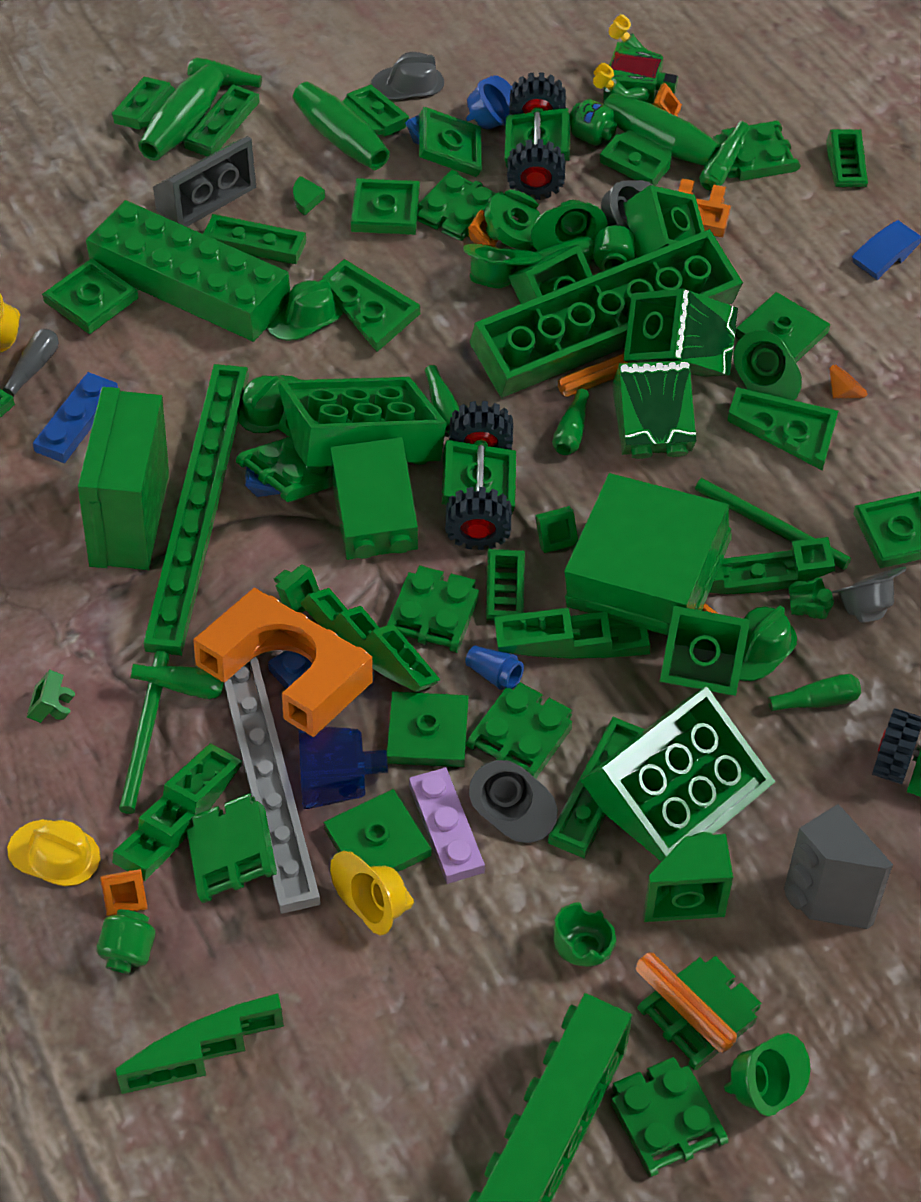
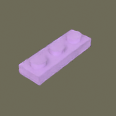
[409,767,485,884]

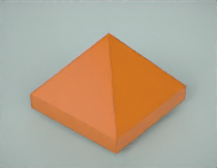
[653,83,682,116]
[468,209,499,247]
[829,365,868,399]
[100,869,148,916]

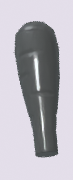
[3,329,59,397]

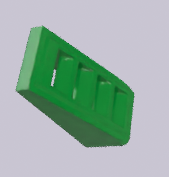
[826,129,868,187]
[486,549,525,621]

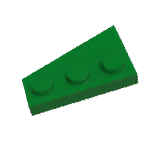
[322,259,421,352]
[727,387,839,471]

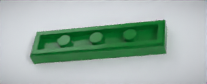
[548,717,645,859]

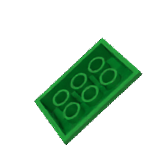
[278,377,446,469]
[580,686,775,862]

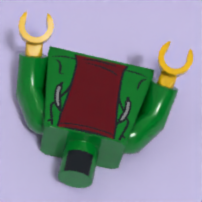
[593,14,678,105]

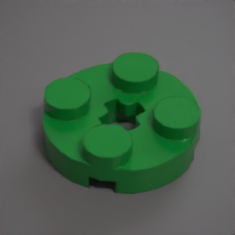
[484,190,541,251]

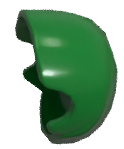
[553,902,617,967]

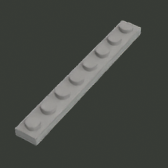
[224,656,321,914]

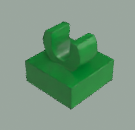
[535,506,578,553]
[273,564,320,613]
[27,669,75,723]

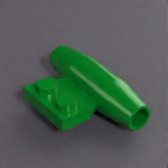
[112,64,224,161]
[293,82,409,170]
[600,93,721,186]

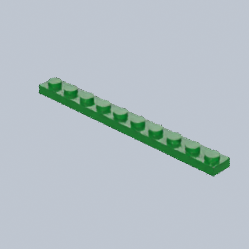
[143,364,249,656]

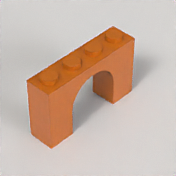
[193,587,373,737]

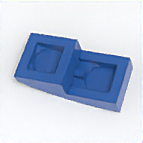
[852,220,921,280]

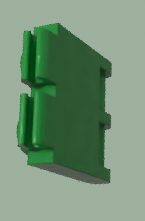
[713,121,801,181]
[417,169,504,241]
[236,437,333,502]
[387,565,479,653]
[466,682,573,779]
[187,793,277,903]
[637,956,762,1071]
[611,1057,729,1178]

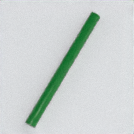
[695,478,851,570]
[119,651,170,814]

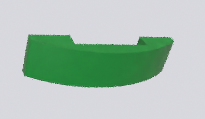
[709,537,835,594]

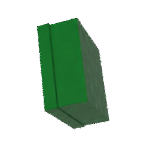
[78,387,169,570]
[564,473,732,635]

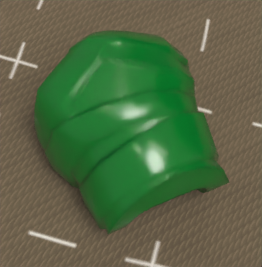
[789,577,834,620]

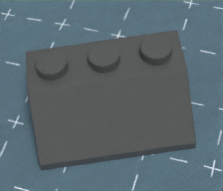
[153,136,256,227]
[784,804,893,929]

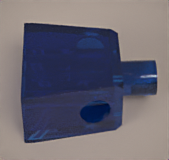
[298,727,388,809]

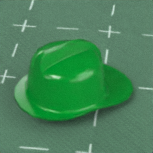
[531,200,608,251]
[463,244,542,288]
[267,279,343,341]
[733,330,802,400]
[238,375,301,434]
[739,605,797,681]
[724,1033,811,1117]

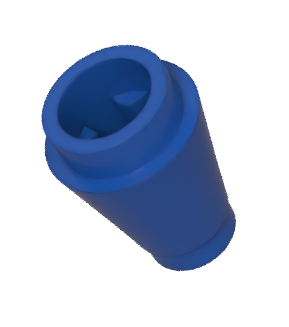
[465,645,524,690]

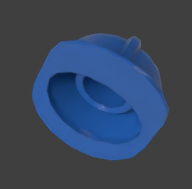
[466,75,512,130]

